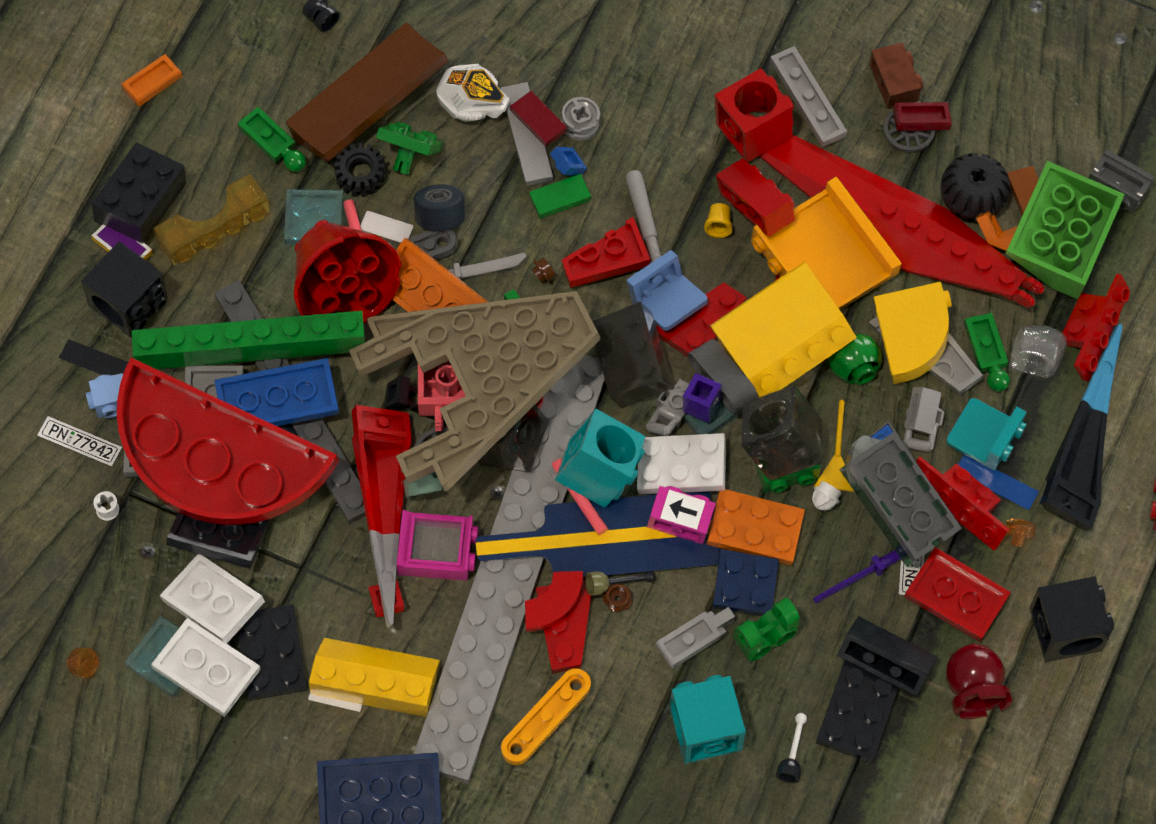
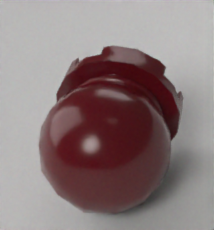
[946,643,1013,719]

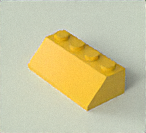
[309,638,440,717]

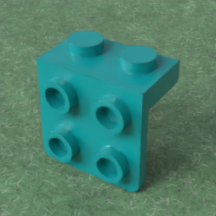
[946,398,1027,471]

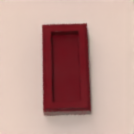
[510,91,567,147]
[893,102,952,131]

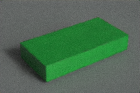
[529,174,591,219]

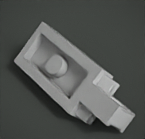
[656,607,735,669]

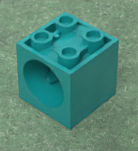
[555,408,645,508]
[669,675,746,764]

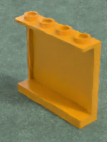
[751,177,902,310]

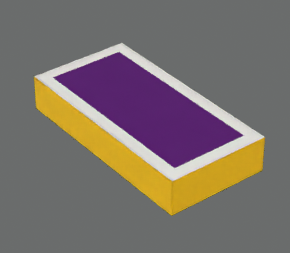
[91,225,153,260]

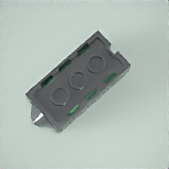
[839,431,962,566]

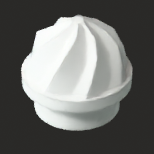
[812,481,842,511]

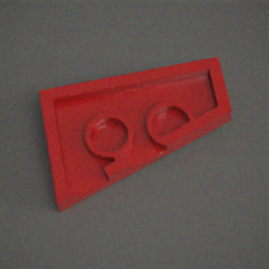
[562,217,651,288]
[652,282,747,357]
[536,579,591,674]

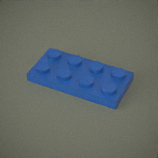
[214,358,339,426]

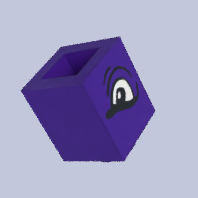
[683,373,722,423]

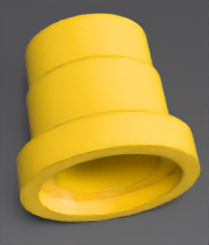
[704,203,733,238]

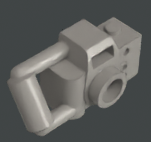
[646,379,689,436]
[903,387,944,453]

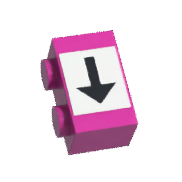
[647,486,716,545]

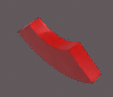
[525,571,583,632]

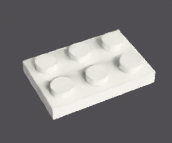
[637,433,726,494]
[160,554,265,644]
[151,618,260,717]

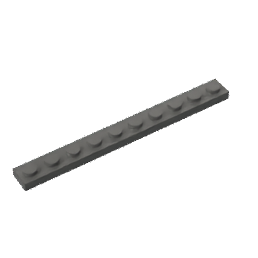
[214,280,366,524]

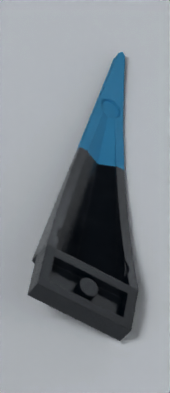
[1040,324,1122,531]

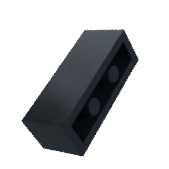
[837,616,938,696]

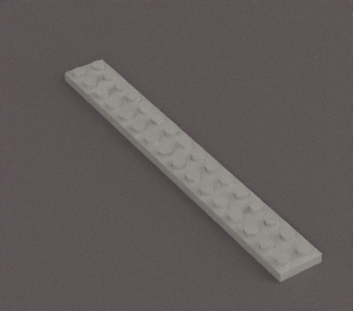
[414,355,610,784]

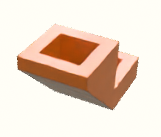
[976,211,1018,251]

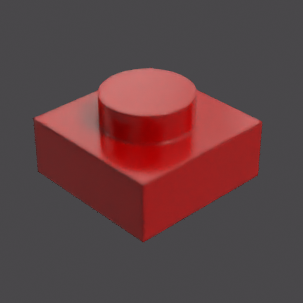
[369,580,404,618]

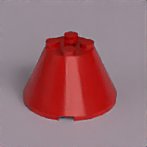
[294,220,402,324]

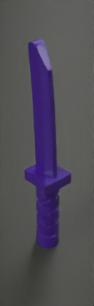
[813,546,908,604]

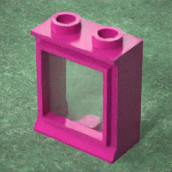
[396,510,478,581]

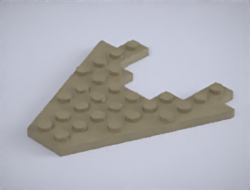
[349,291,601,491]

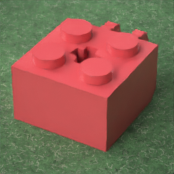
[418,361,465,431]

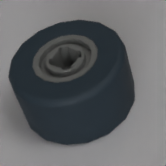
[414,184,465,231]

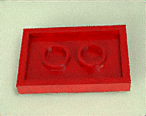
[904,547,1011,642]

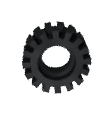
[334,143,385,197]

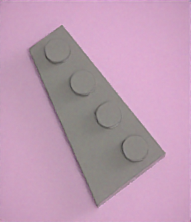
[869,317,983,395]

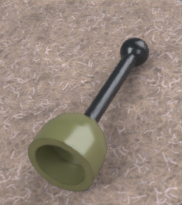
[585,571,655,596]

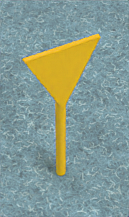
[813,400,857,492]

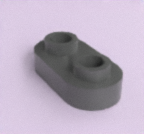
[408,229,456,260]

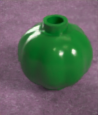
[829,333,882,385]

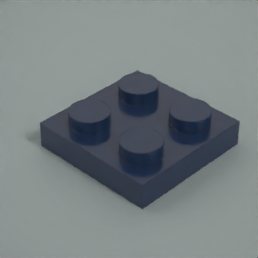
[712,549,779,616]

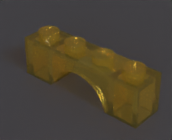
[154,174,270,266]

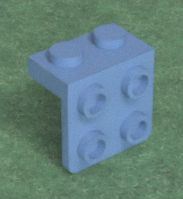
[626,250,708,331]

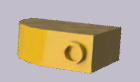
[874,282,952,385]

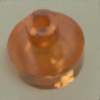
[1006,518,1036,546]
[66,647,98,678]

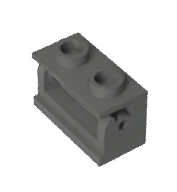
[1088,149,1155,214]

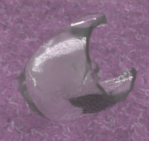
[1009,325,1067,378]

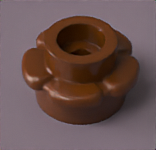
[532,257,556,283]
[603,584,632,612]

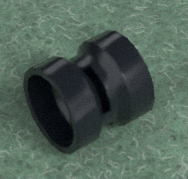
[302,0,340,32]

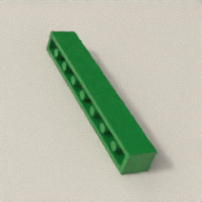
[132,311,365,369]

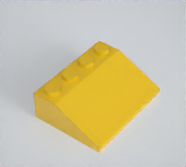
[710,262,857,402]

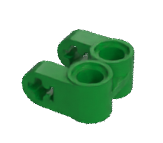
[733,597,800,662]

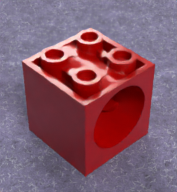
[715,68,794,162]

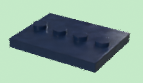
[317,752,443,824]

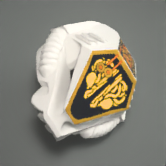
[436,64,510,122]

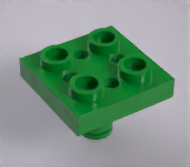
[376,121,444,174]

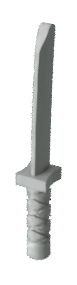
[448,253,526,281]

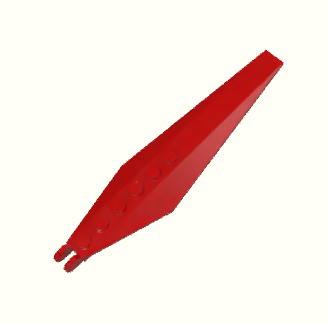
[745,113,1045,308]

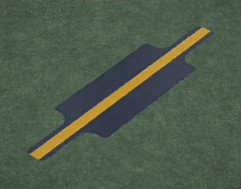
[475,491,720,577]

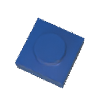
[550,147,587,175]

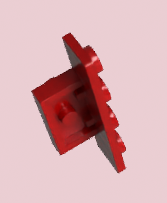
[1060,274,1130,381]
[916,456,1010,550]

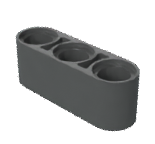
[687,339,758,414]

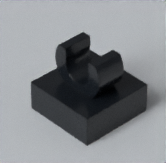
[384,375,418,411]

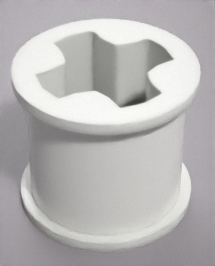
[94,491,119,521]

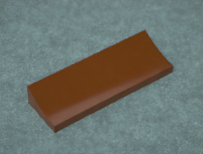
[286,22,448,162]

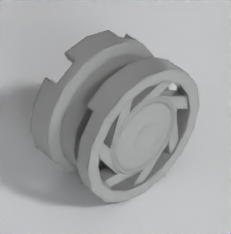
[561,97,600,141]

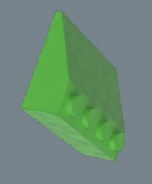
[1005,161,1125,299]

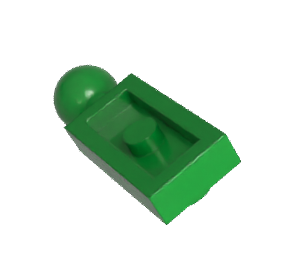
[238,107,306,172]
[963,313,1010,392]

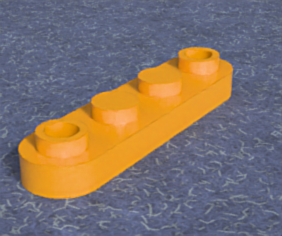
[501,669,591,765]

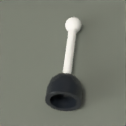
[776,713,807,783]

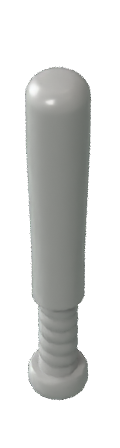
[626,170,661,263]

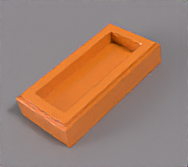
[121,54,182,107]

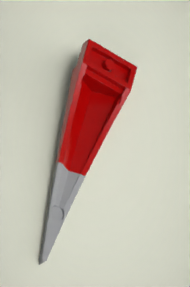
[351,405,411,629]

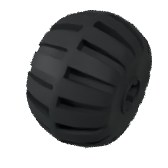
[940,153,1010,221]

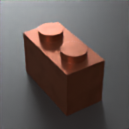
[869,42,923,110]

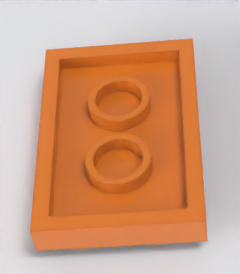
[706,489,805,566]

